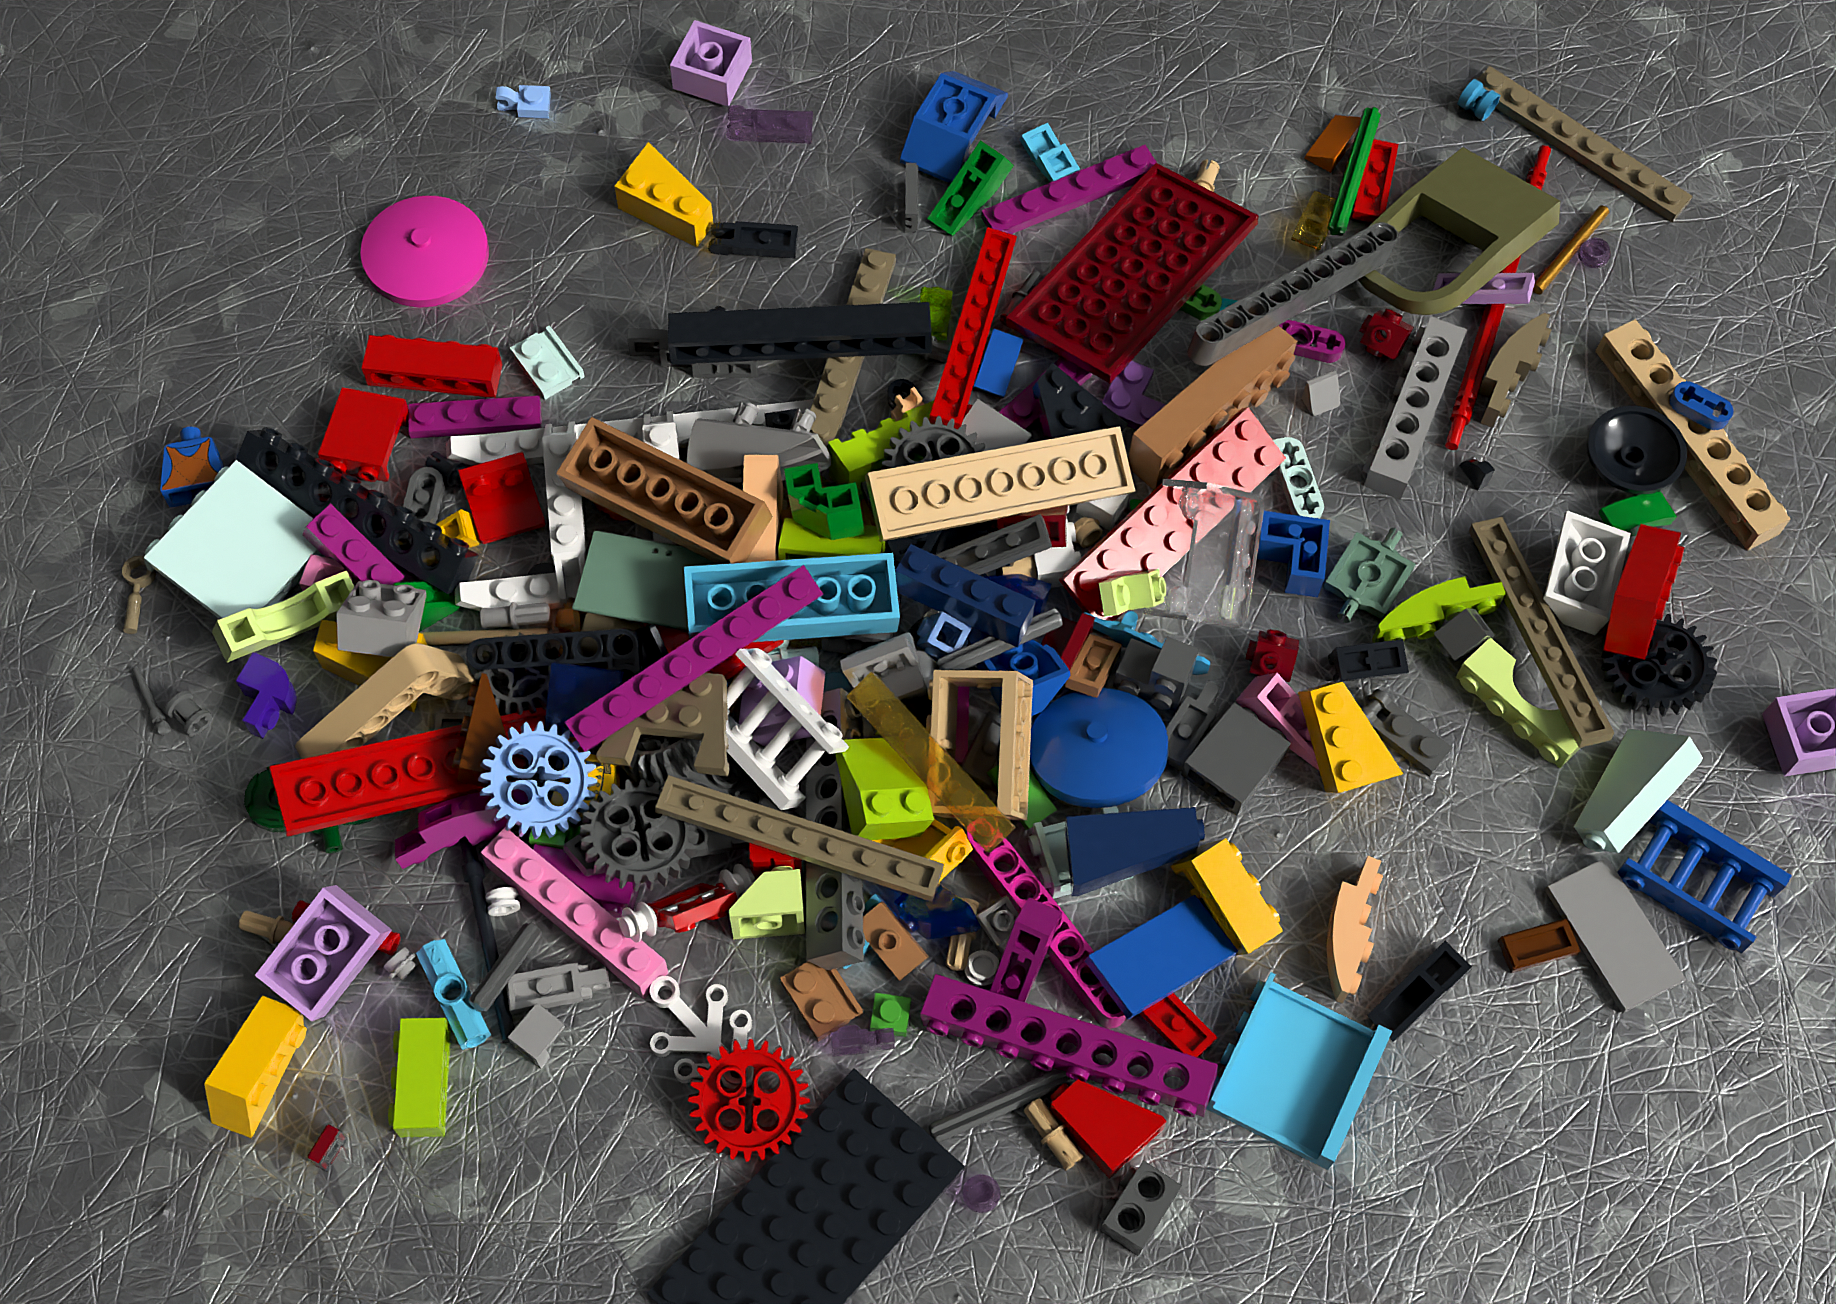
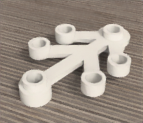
[650,976,754,1089]

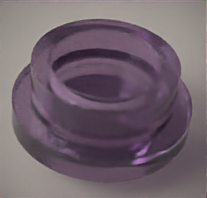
[1578,238,1611,268]
[963,1174,1001,1213]

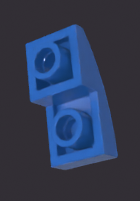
[973,328,1024,398]

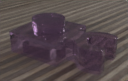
[831,1025,895,1057]

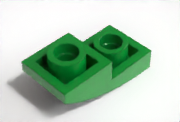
[1598,491,1677,537]

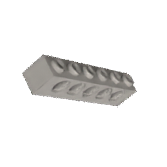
[1362,317,1467,500]

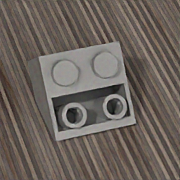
[337,580,426,657]

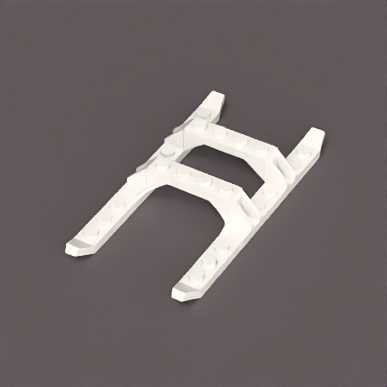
[446,399,814,612]

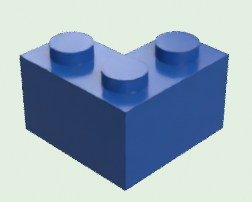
[1254,511,1330,598]

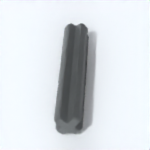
[469,922,542,1012]

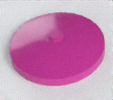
[361,196,489,307]

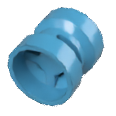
[1457,79,1501,121]

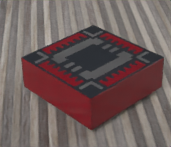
[307,1124,347,1172]

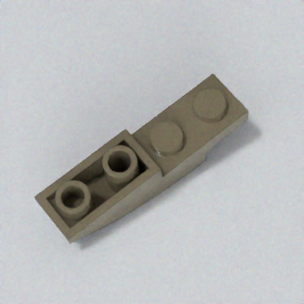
[1478,313,1552,428]

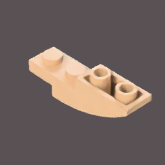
[1326,856,1383,1003]

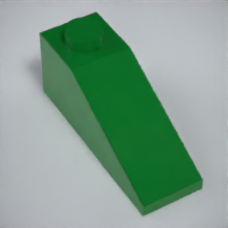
[927,140,1014,236]

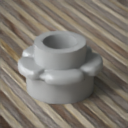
[384,947,418,981]

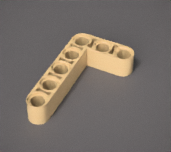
[295,643,477,759]

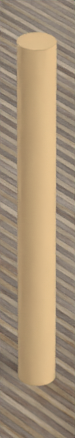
[419,628,549,646]

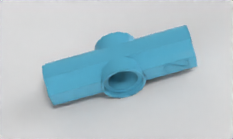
[416,939,491,1050]

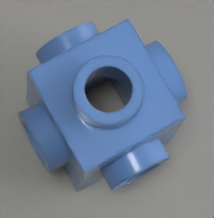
[916,612,971,662]

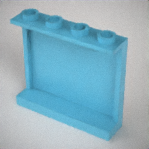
[1206,972,1392,1170]

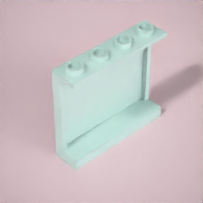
[144,460,323,619]

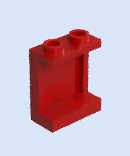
[318,387,409,482]

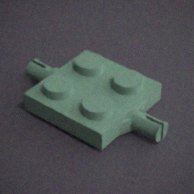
[1323,528,1416,623]

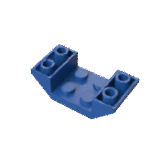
[900,71,1008,184]

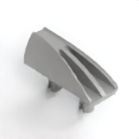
[687,401,831,482]

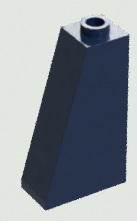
[1064,807,1205,897]

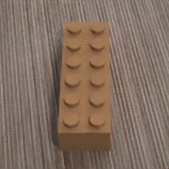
[1128,325,1297,489]
[556,417,773,564]

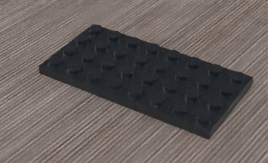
[647,1068,965,1304]

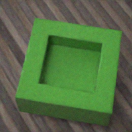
[870,993,911,1037]

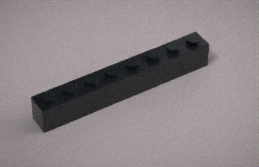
[668,302,932,365]

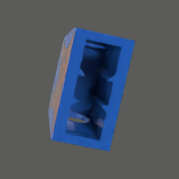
[160,427,224,508]

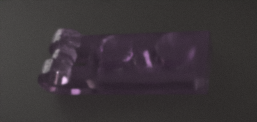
[726,105,813,144]

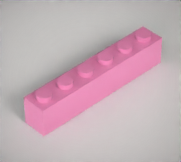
[480,828,668,999]

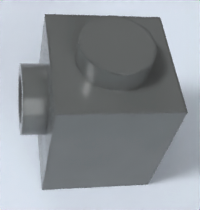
[1434,608,1495,661]

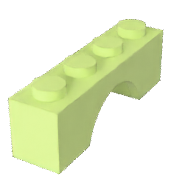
[212,571,354,662]
[1456,638,1580,768]

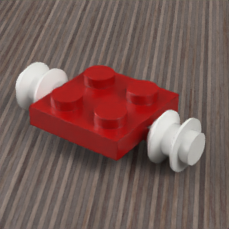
[619,864,755,943]

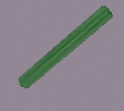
[1327,107,1381,236]

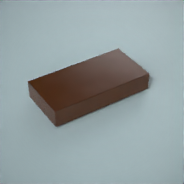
[1497,918,1580,973]

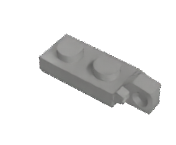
[506,963,611,1014]

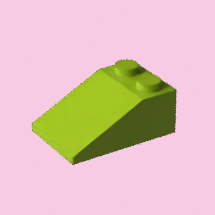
[835,737,934,840]

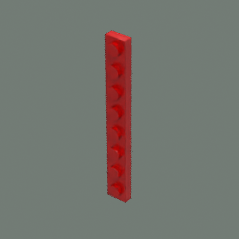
[929,227,1017,429]

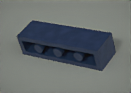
[895,544,1036,647]

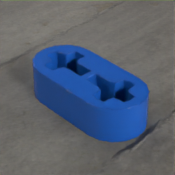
[1669,381,1734,430]

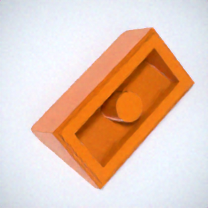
[1304,115,1361,173]

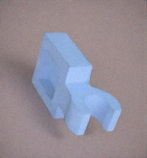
[496,85,551,119]

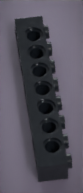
[235,427,479,594]

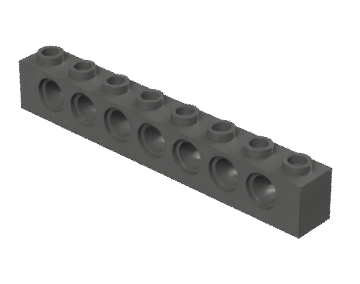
[806,688,865,971]

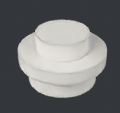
[964,950,1000,987]

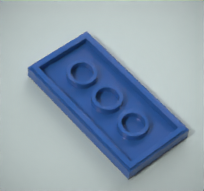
[1085,895,1238,1020]

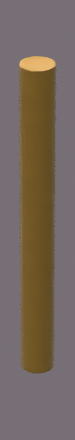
[1533,205,1609,295]

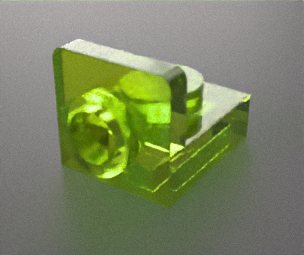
[920,287,953,340]

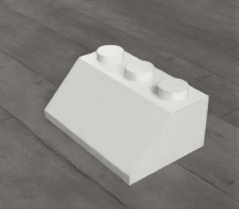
[1543,511,1631,635]

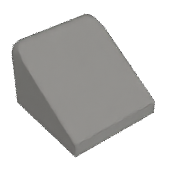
[1301,371,1340,416]

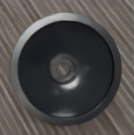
[1587,405,1687,494]

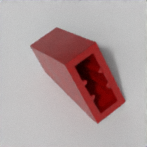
[1049,1079,1167,1179]

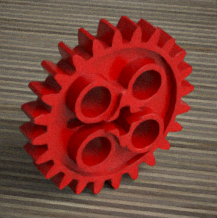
[688,1037,810,1162]

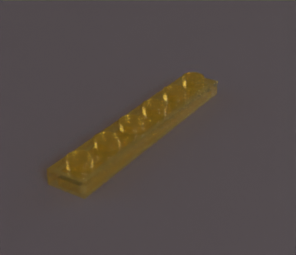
[846,672,1016,853]

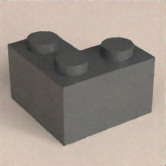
[1113,636,1199,712]

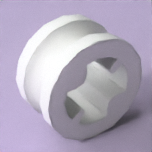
[485,887,520,916]

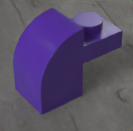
[236,652,297,739]

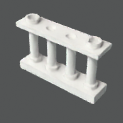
[726,648,849,810]

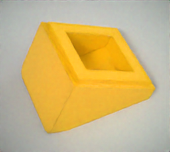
[436,509,481,548]

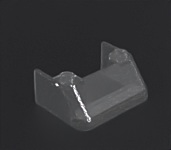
[1143,479,1264,628]

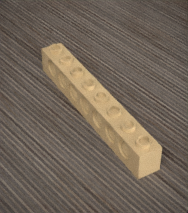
[1595,319,1791,551]

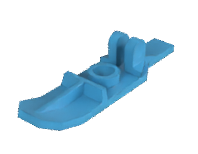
[1084,611,1210,675]

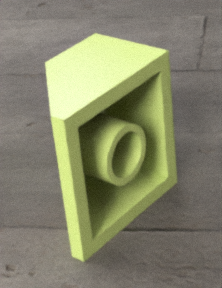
[729,866,805,939]

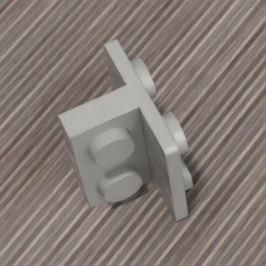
[840,632,926,714]

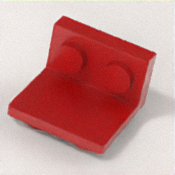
[458,451,546,544]

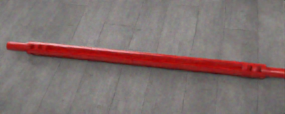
[1445,145,1551,450]

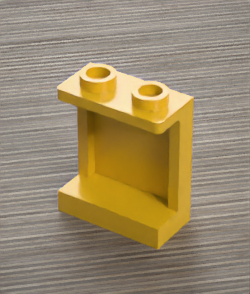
[872,818,973,884]

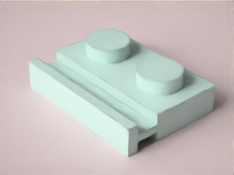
[510,325,585,400]

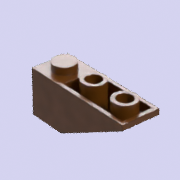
[452,673,508,787]

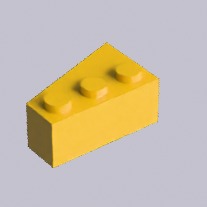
[1298,682,1403,793]
[204,996,307,1139]

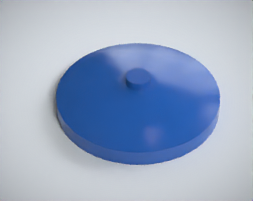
[1030,688,1168,808]

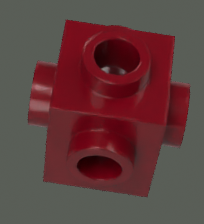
[1359,309,1414,359]
[1245,629,1299,682]

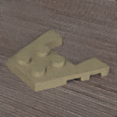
[596,673,729,776]

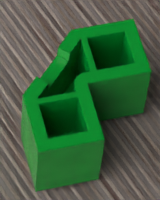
[784,463,865,540]

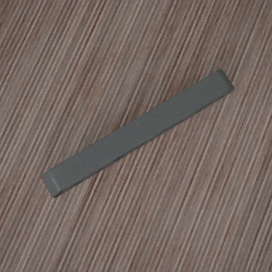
[1187,222,1399,366]

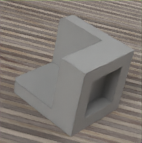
[508,1003,564,1069]

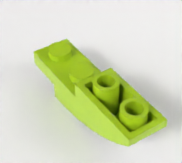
[1372,576,1506,643]

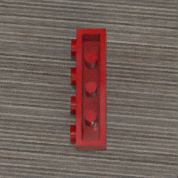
[361,335,502,398]

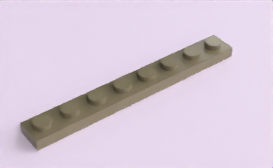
[1477,66,1693,222]
[809,248,896,450]
[1469,517,1615,748]
[655,775,944,902]

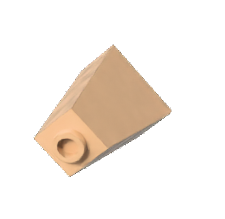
[743,455,783,563]

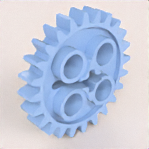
[478,721,597,839]

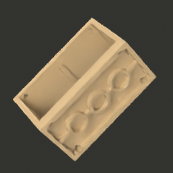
[924,670,1033,820]

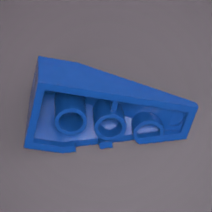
[962,622,1071,716]

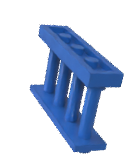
[1617,800,1792,953]

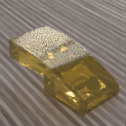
[1291,190,1336,251]

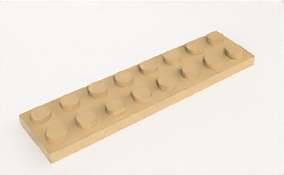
[865,426,1135,542]

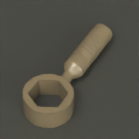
[122,556,156,634]

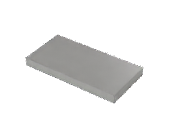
[1545,857,1686,1014]

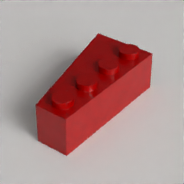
[1603,524,1685,660]

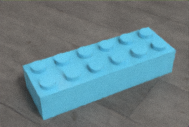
[684,553,900,642]

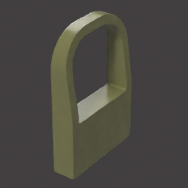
[1358,147,1560,315]

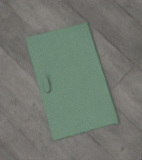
[572,530,717,631]

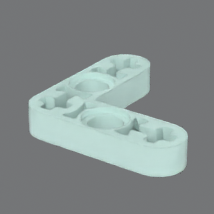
[1269,437,1324,519]

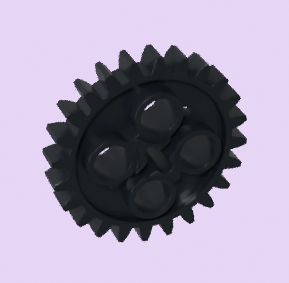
[1601,614,1717,717]

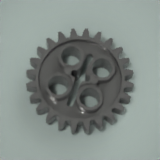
[882,416,985,470]
[580,779,699,891]

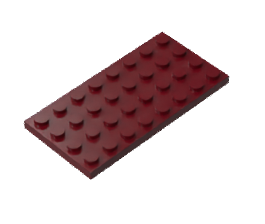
[1006,163,1259,384]

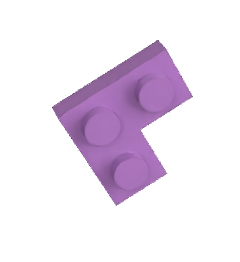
[1102,361,1166,430]

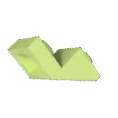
[1099,569,1166,617]

